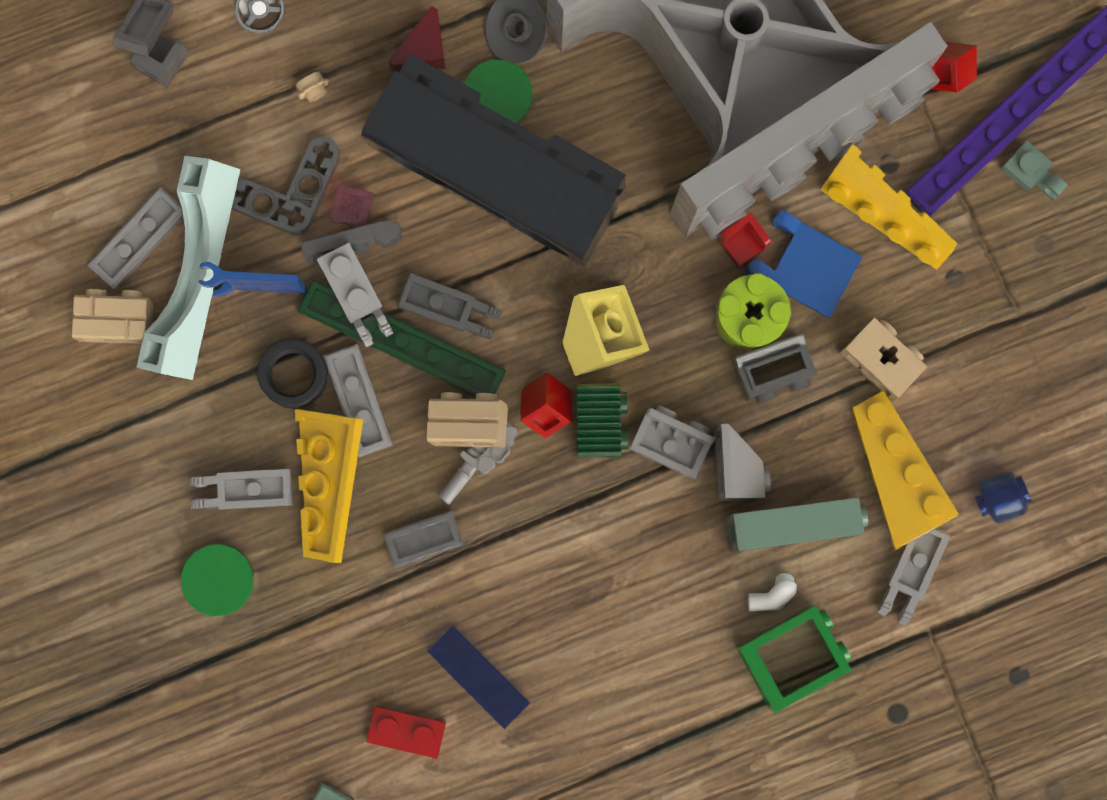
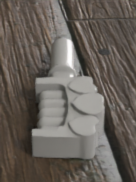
[438,422,518,505]

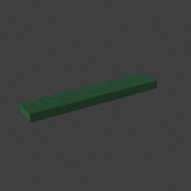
[298,279,506,396]

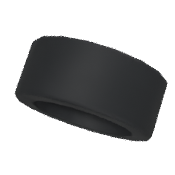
[257,339,328,409]

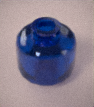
[975,471,1032,524]

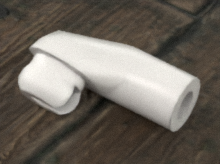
[748,573,797,611]

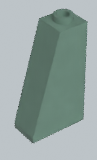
[726,498,868,553]

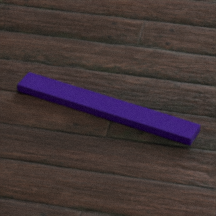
[904,5,1107,217]

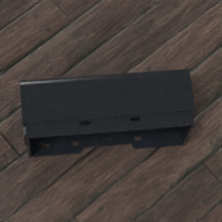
[361,54,626,267]

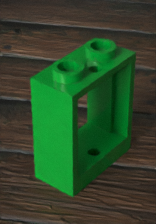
[735,605,852,713]

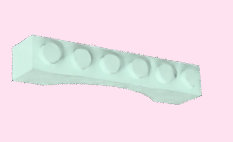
[136,156,240,380]

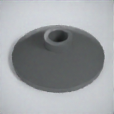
[485,0,548,63]

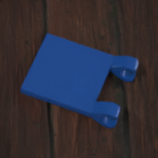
[745,210,863,318]
[198,262,307,297]

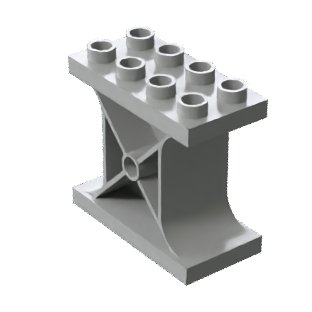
[546,0,948,240]

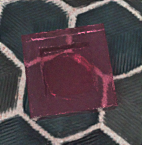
[330,184,374,227]

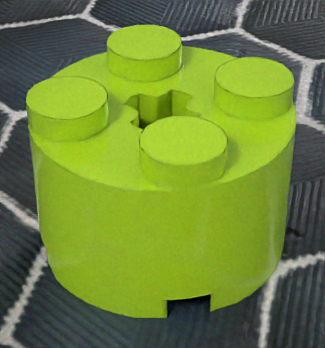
[715,274,791,351]

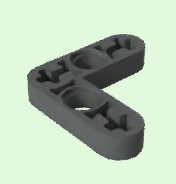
[231,136,340,235]

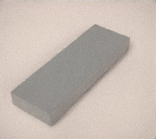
[87,187,183,290]
[324,344,393,458]

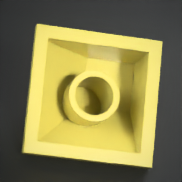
[562,285,650,376]

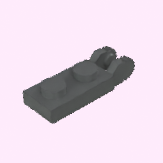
[301,219,402,265]
[397,273,502,340]

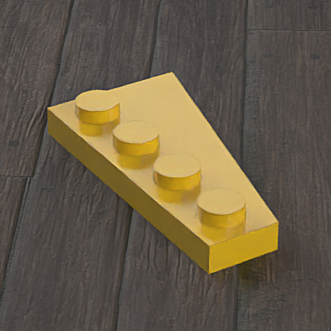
[820,144,958,270]
[852,391,959,551]
[295,409,363,563]

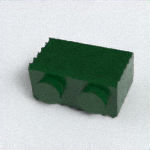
[576,384,628,459]

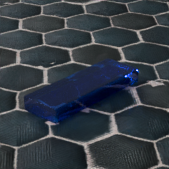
[427,625,530,729]

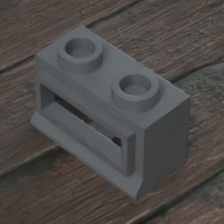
[732,333,817,404]

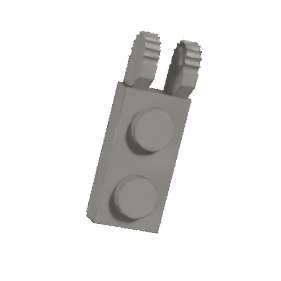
[317,242,393,347]
[190,469,293,510]
[877,528,951,626]

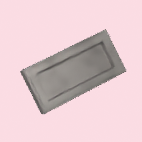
[113,0,173,56]
[383,510,463,568]

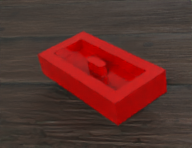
[366,706,446,759]

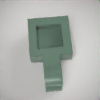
[1001,141,1068,201]

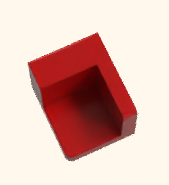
[931,42,977,93]
[718,212,772,269]
[520,373,572,438]

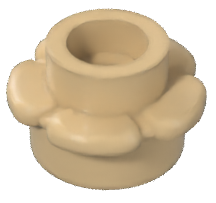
[295,71,329,103]

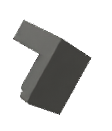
[130,35,189,88]

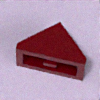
[388,6,445,72]

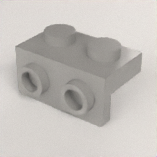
[629,405,715,480]

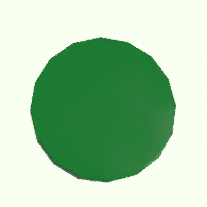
[464,59,532,124]
[181,544,254,616]

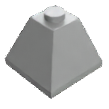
[714,424,771,502]

